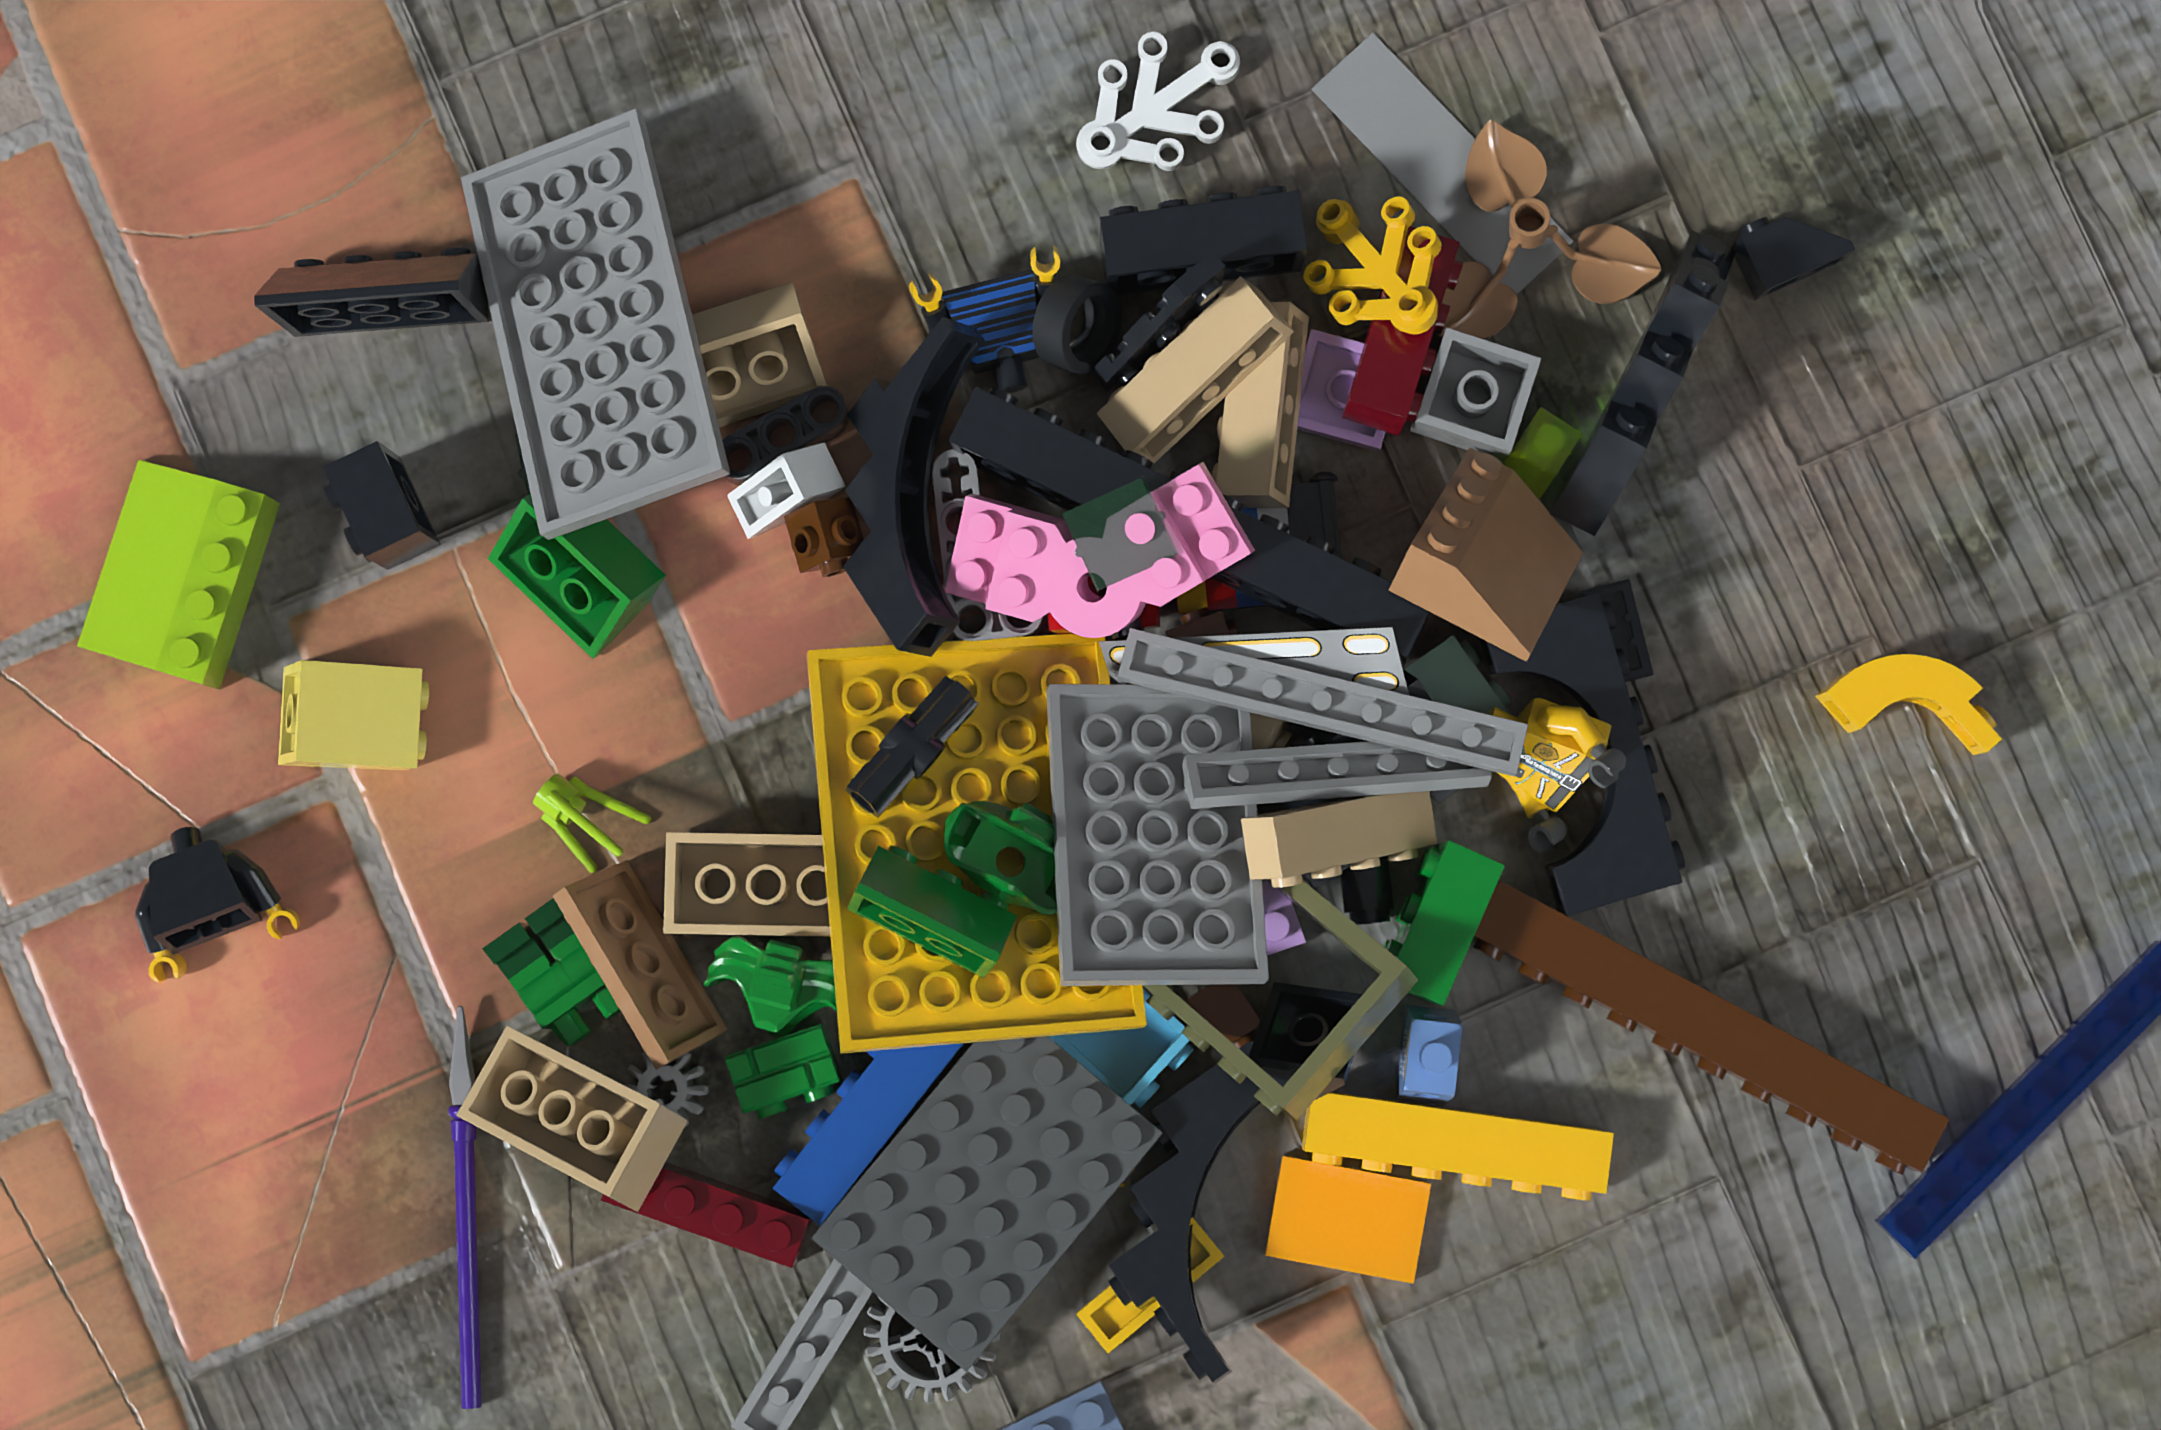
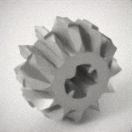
[623,1052,709,1127]

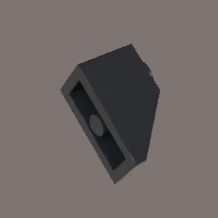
[1730,217,1855,301]

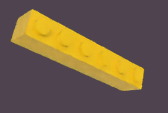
[1301,1092,1614,1201]

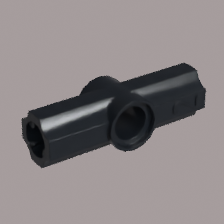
[845,676,978,818]

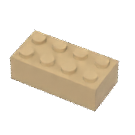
[663,832,830,937]
[456,1026,688,1212]

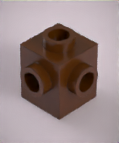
[784,497,864,577]

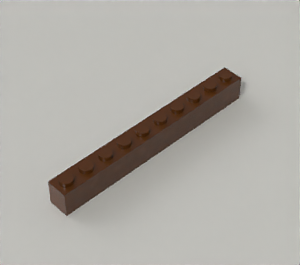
[1473,880,1950,1176]

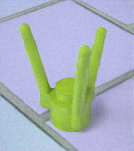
[533,773,651,873]

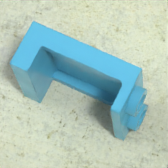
[1048,988,1194,1108]

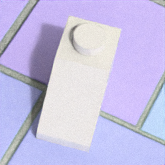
[727,442,846,539]

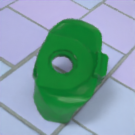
[944,800,1057,915]
[703,936,837,1037]

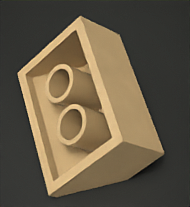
[692,282,827,427]

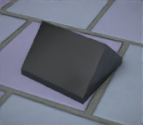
[1248,982,1363,1100]

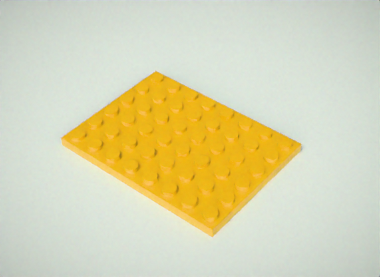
[807,634,1147,1054]

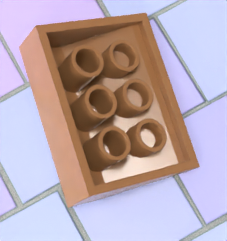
[1389,448,1583,662]

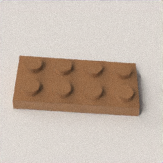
[553,860,728,1070]

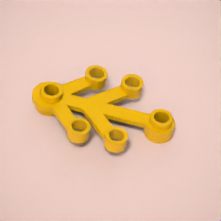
[1303,196,1442,334]

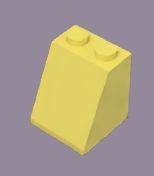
[278,660,429,770]

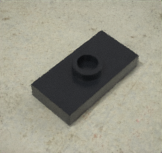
[1580,579,1654,682]

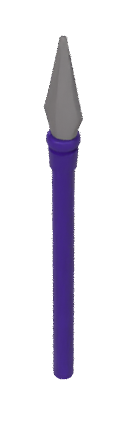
[448,1005,482,1409]

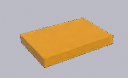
[1264,1155,1431,1284]

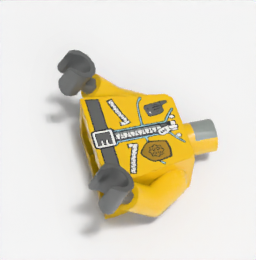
[1487,698,1626,853]

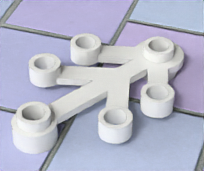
[1076,32,1240,171]

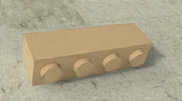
[1097,276,1294,464]
[1212,302,1309,508]
[1241,791,1437,888]

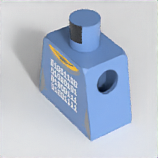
[1395,1004,1462,1105]

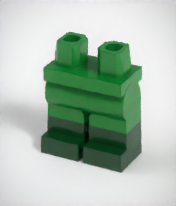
[482,898,621,1046]

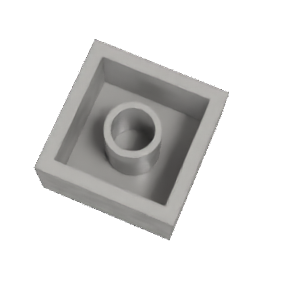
[1410,327,1541,462]

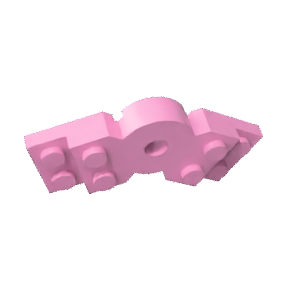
[945,462,1255,638]

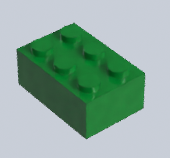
[1383,840,1505,1006]

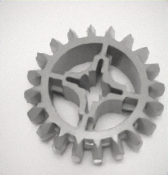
[863,1296,1000,1404]

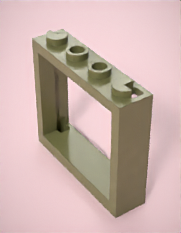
[1143,879,1418,1120]

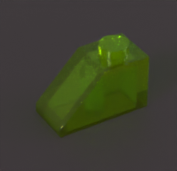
[1502,407,1583,499]

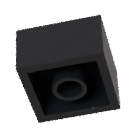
[323,441,441,570]

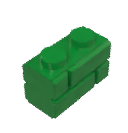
[725,1023,843,1119]

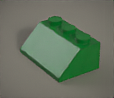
[487,493,666,659]
[847,846,1017,978]

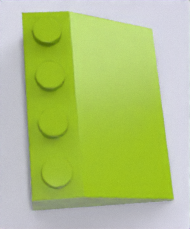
[77,460,280,690]

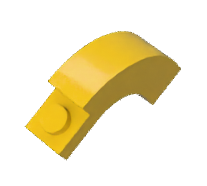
[1815,654,2002,755]

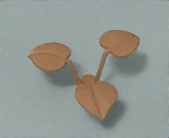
[1436,120,1661,339]

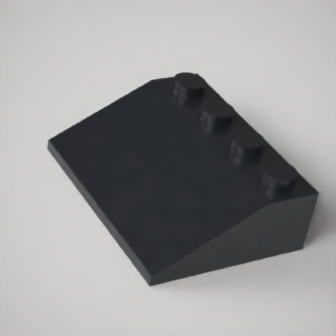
[254,248,489,337]

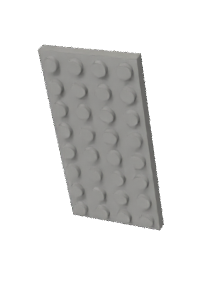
[461,109,730,540]

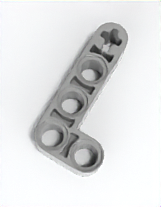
[932,449,1044,641]

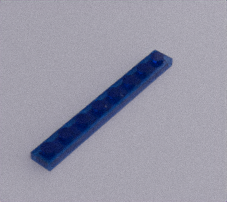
[1875,941,2161,1259]

